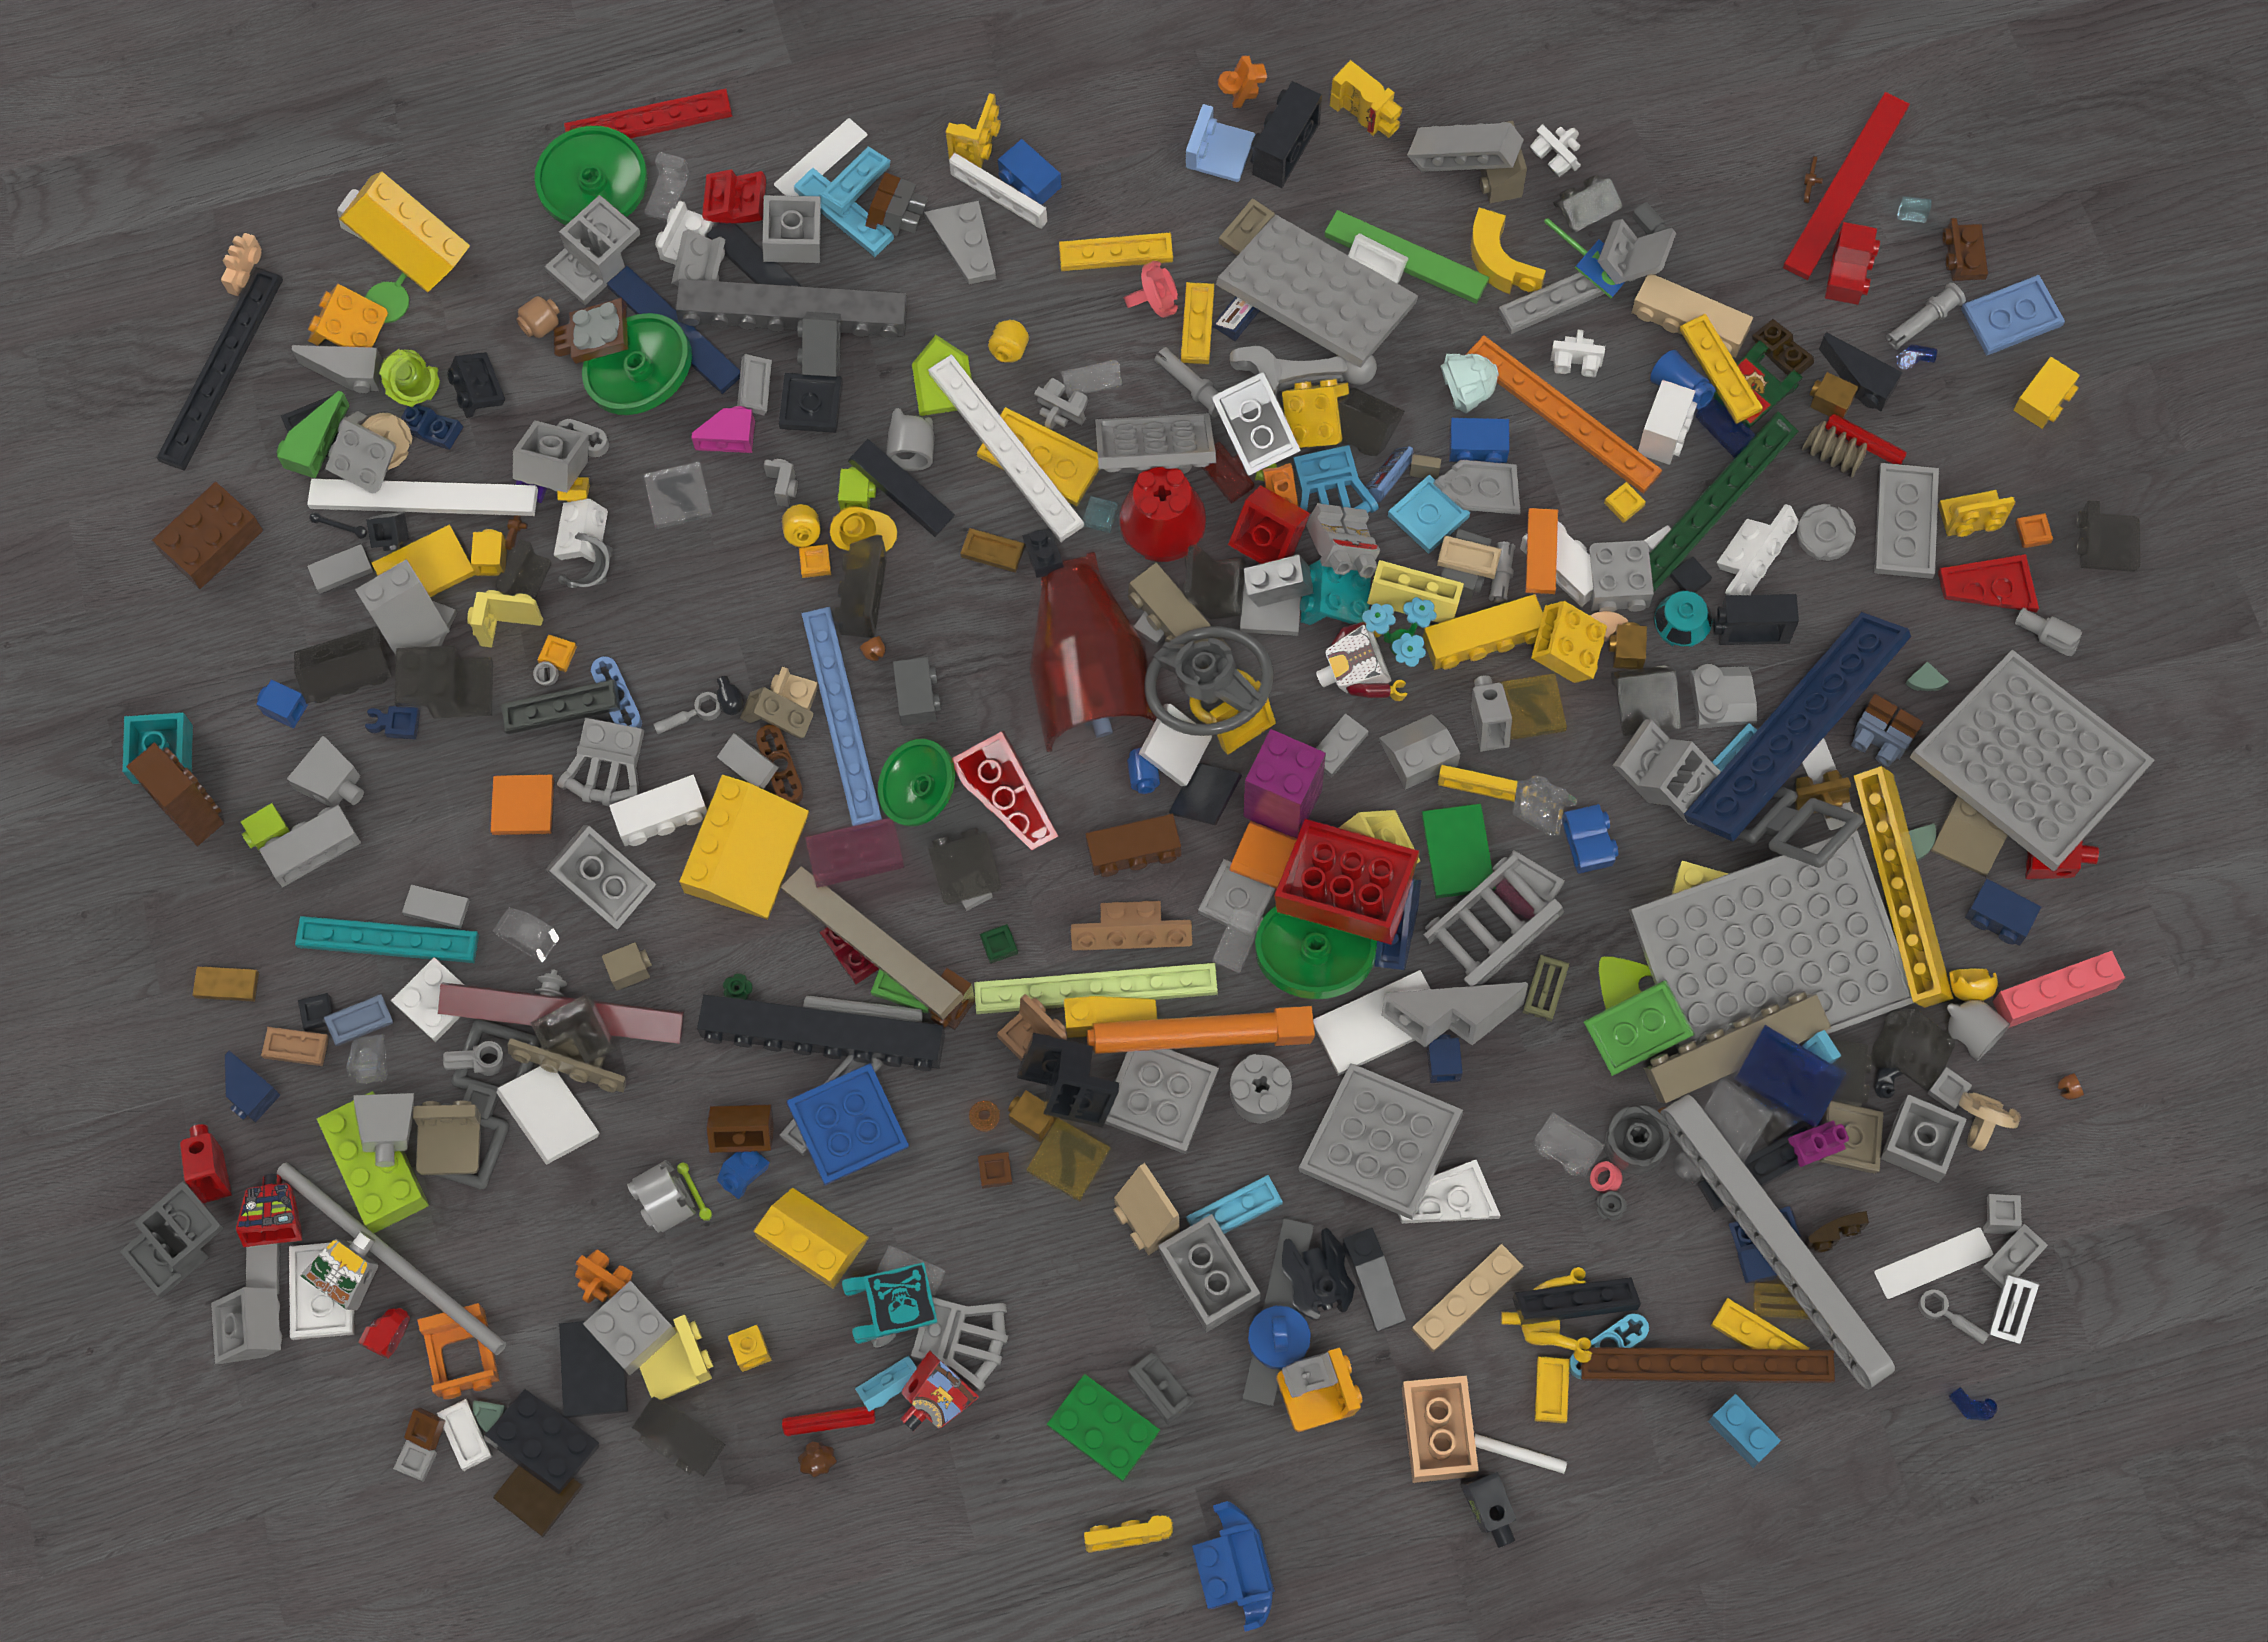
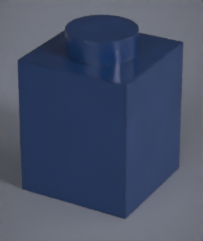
[1427,1035,1462,1083]

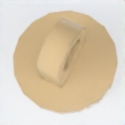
[361,413,412,470]
[1959,1092,2021,1151]

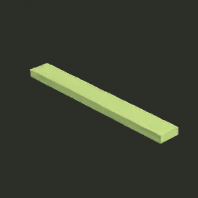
[974,963,1218,1014]

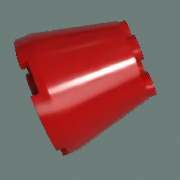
[1119,467,1206,562]

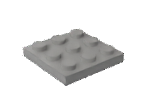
[1105,1049,1219,1154]

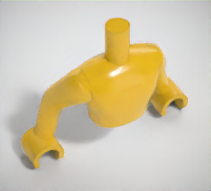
[1501,1267,1592,1363]

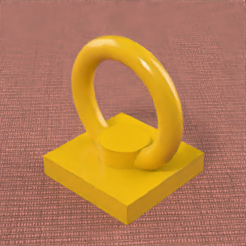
[1189,669,1276,755]

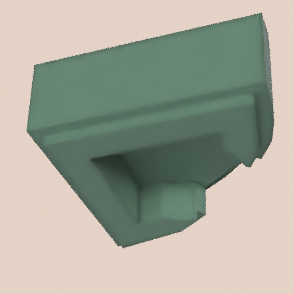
[1905,662,1949,691]
[1909,823,1936,861]
[473,1400,506,1433]

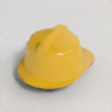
[830,506,897,556]

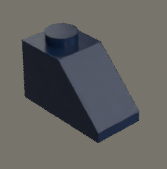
[225,1051,280,1123]

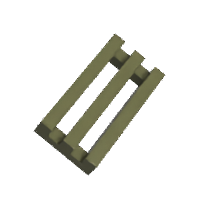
[1523,955,1569,1022]

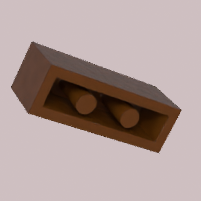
[1085,814,1181,877]

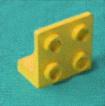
[946,93,1001,168]
[1938,490,2015,537]

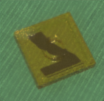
[1498,674,1567,740]
[1026,1118,1111,1202]

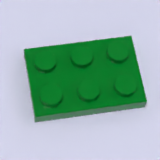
[1047,1374,1160,1482]

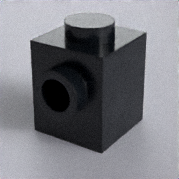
[366,512,409,551]

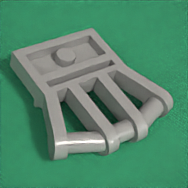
[557,718,644,806]
[911,1297,1009,1392]

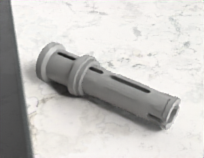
[1886,282,1966,350]
[1155,347,1219,417]

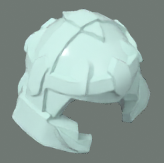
[1441,354,1499,413]

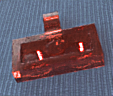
[1201,442,1254,504]

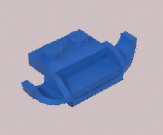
[1192,1501,1275,1632]

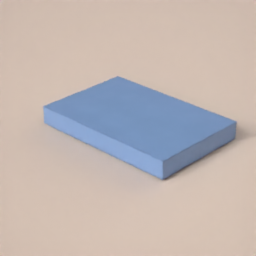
[1961,275,2065,356]

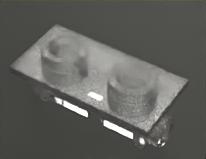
[1061,360,1123,398]

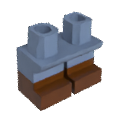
[1851,694,1924,767]

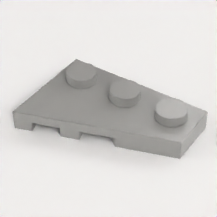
[924,201,996,284]

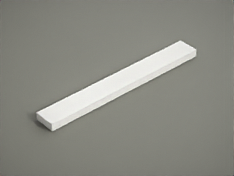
[928,354,1084,542]
[307,479,538,516]

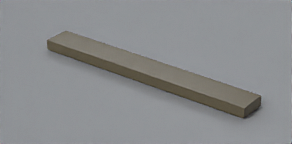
[781,866,964,1020]

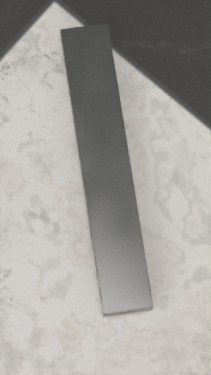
[1242,1218,1314,1408]

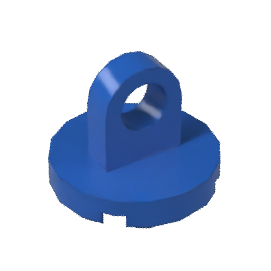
[1248,1306,1311,1369]

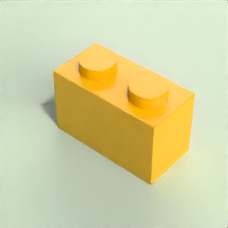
[2013,357,2080,429]

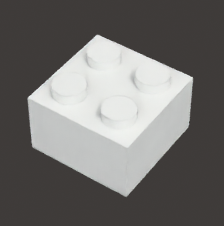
[1638,380,1697,465]

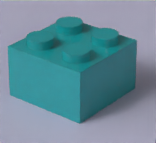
[122,713,193,784]

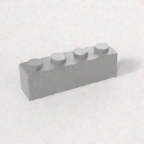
[1407,122,1524,172]

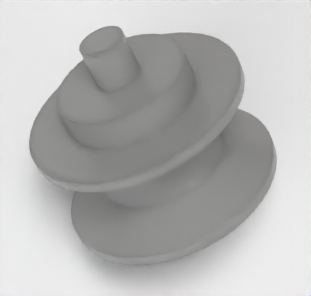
[534,970,567,997]

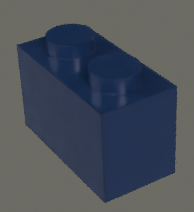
[1965,879,2041,946]

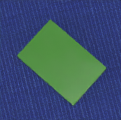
[1584,980,1695,1076]

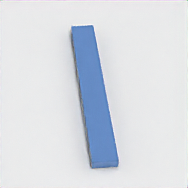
[801,607,882,829]

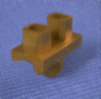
[1795,770,1851,819]

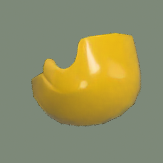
[1949,968,1998,1002]

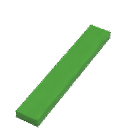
[1325,210,1489,304]

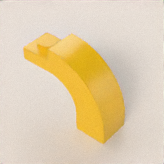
[1471,207,1546,294]

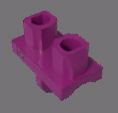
[1788,1120,1849,1167]

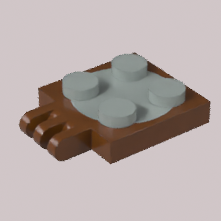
[553,298,628,364]

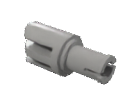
[2015,608,2082,656]

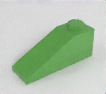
[277,391,349,478]

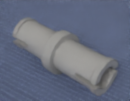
[1489,542,1515,603]

